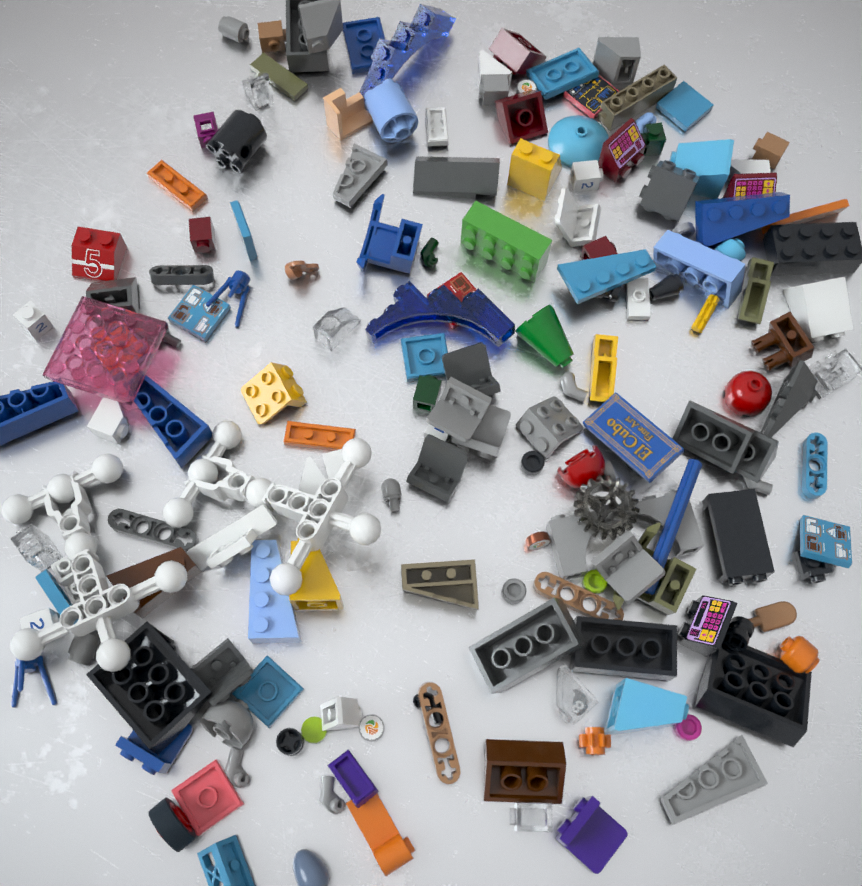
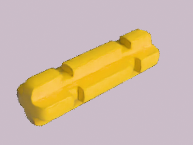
[692,294,720,333]

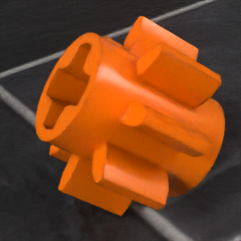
[579,727,611,755]

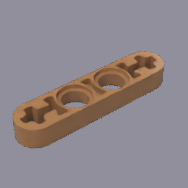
[533,572,624,620]
[418,682,461,784]

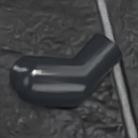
[413,692,443,724]

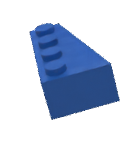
[695,192,790,247]
[124,371,212,469]
[0,380,79,445]

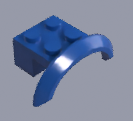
[356,194,423,274]

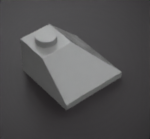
[299,0,343,54]

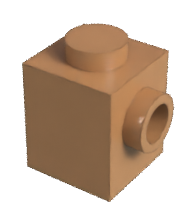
[257,20,286,53]
[752,131,790,169]

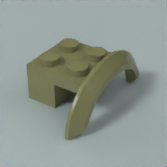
[613,522,696,615]

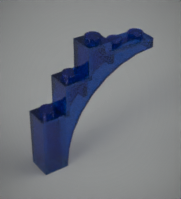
[359,4,456,102]
[365,281,515,347]

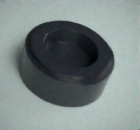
[521,451,545,475]

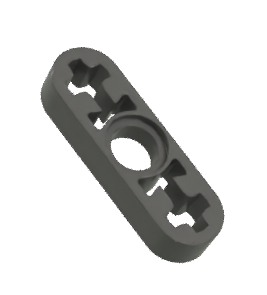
[149,265,214,285]

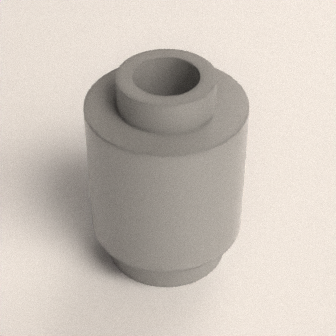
[218,16,250,43]
[68,630,100,666]

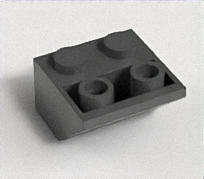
[86,277,139,323]

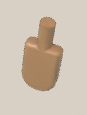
[749,601,797,632]

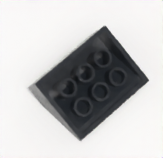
[86,621,212,755]
[696,642,812,747]

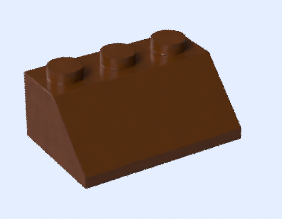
[484,739,567,804]

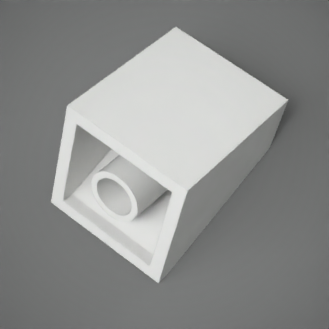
[783,277,854,342]

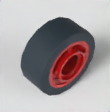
[148,797,196,852]

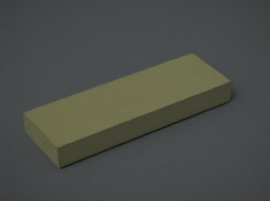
[250,52,308,101]

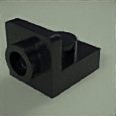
[794,551,833,583]

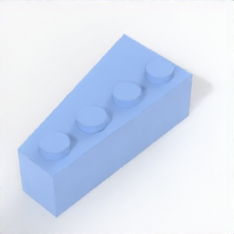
[653,230,745,309]
[248,540,302,644]

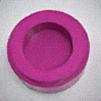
[674,714,702,741]

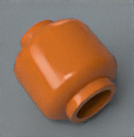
[780,636,820,673]

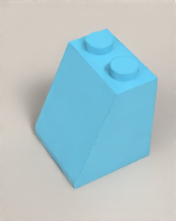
[669,139,734,199]
[605,678,689,735]

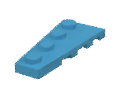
[557,249,657,304]

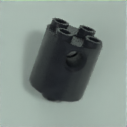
[206,110,267,173]

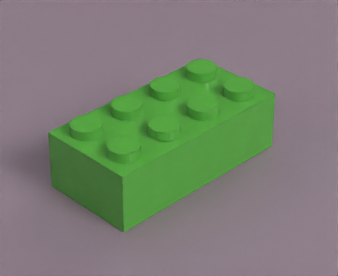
[460,200,552,282]

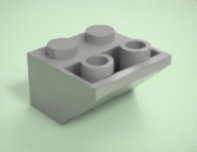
[592,37,641,85]

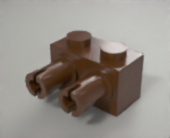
[751,311,814,371]

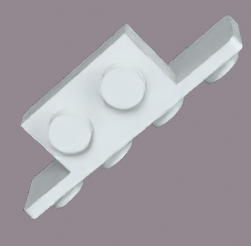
[187,504,277,570]

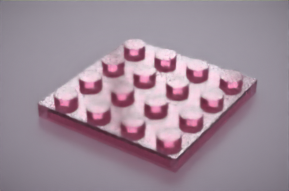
[42,296,168,406]

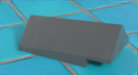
[413,156,500,199]
[672,400,779,483]

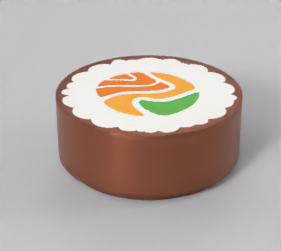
[525,531,551,550]

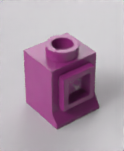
[193,111,218,149]

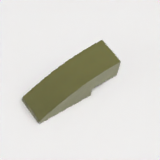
[738,257,774,325]

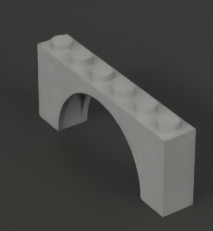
[546,490,704,580]

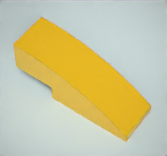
[590,334,618,402]

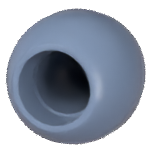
[293,849,329,886]

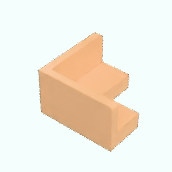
[323,88,373,141]

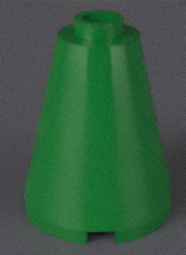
[515,304,574,368]

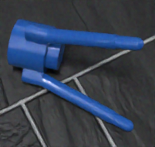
[206,270,251,327]
[11,656,57,708]

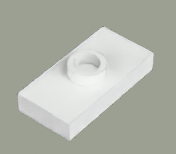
[425,107,449,146]
[625,278,651,320]

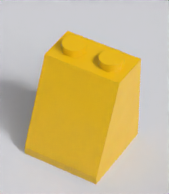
[507,138,562,201]
[289,538,344,610]

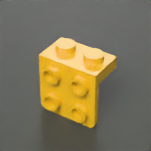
[241,362,307,425]

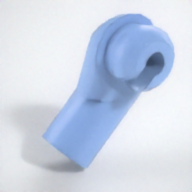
[635,112,657,133]

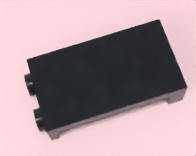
[702,489,775,586]

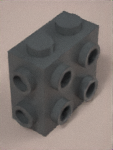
[639,160,700,222]

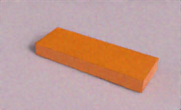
[147,160,208,212]
[284,421,356,451]

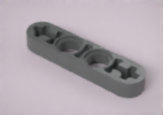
[107,509,199,552]

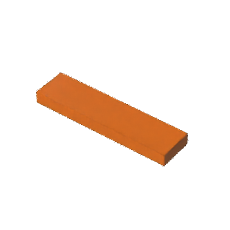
[761,199,849,234]

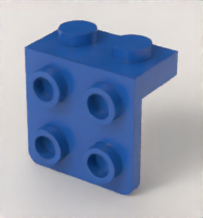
[115,723,193,775]

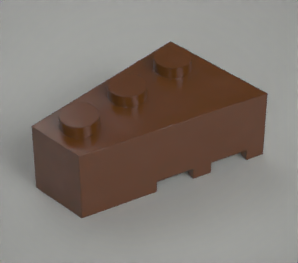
[106,547,201,619]

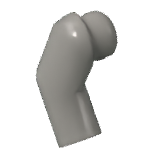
[560,372,588,402]
[743,476,773,495]
[225,748,249,788]
[319,776,345,814]

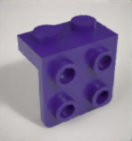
[555,796,628,874]

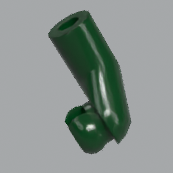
[420,238,439,268]

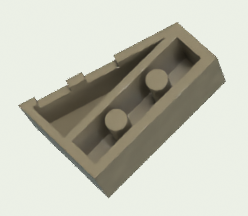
[401,559,479,610]

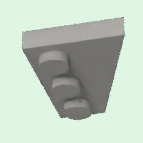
[333,143,388,208]

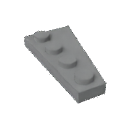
[660,735,768,825]

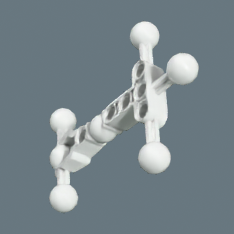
[162,420,381,596]
[2,453,187,672]

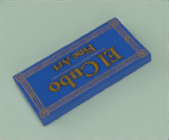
[583,392,684,483]

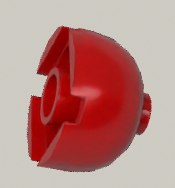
[724,371,772,417]
[557,445,605,489]

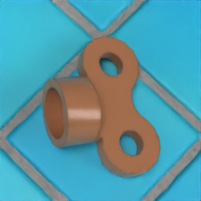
[285,261,319,280]

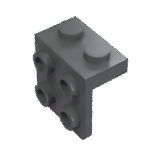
[442,342,501,397]
[406,434,469,502]
[190,638,254,706]

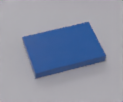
[342,17,391,74]

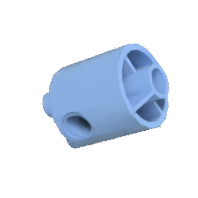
[364,79,419,143]

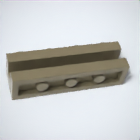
[597,64,677,131]

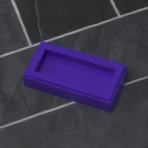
[327,749,379,809]

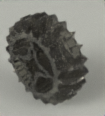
[573,475,640,540]

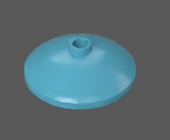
[548,115,609,167]

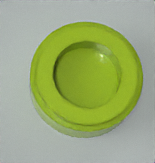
[582,569,608,595]
[301,717,327,744]

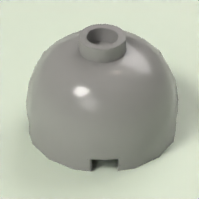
[200,699,253,749]

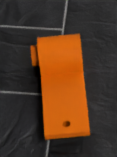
[346,794,415,876]

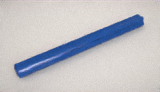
[644,459,702,595]

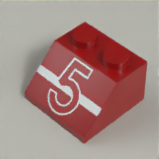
[71,226,127,282]

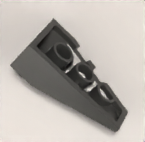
[760,360,818,438]

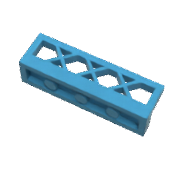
[197,835,255,886]

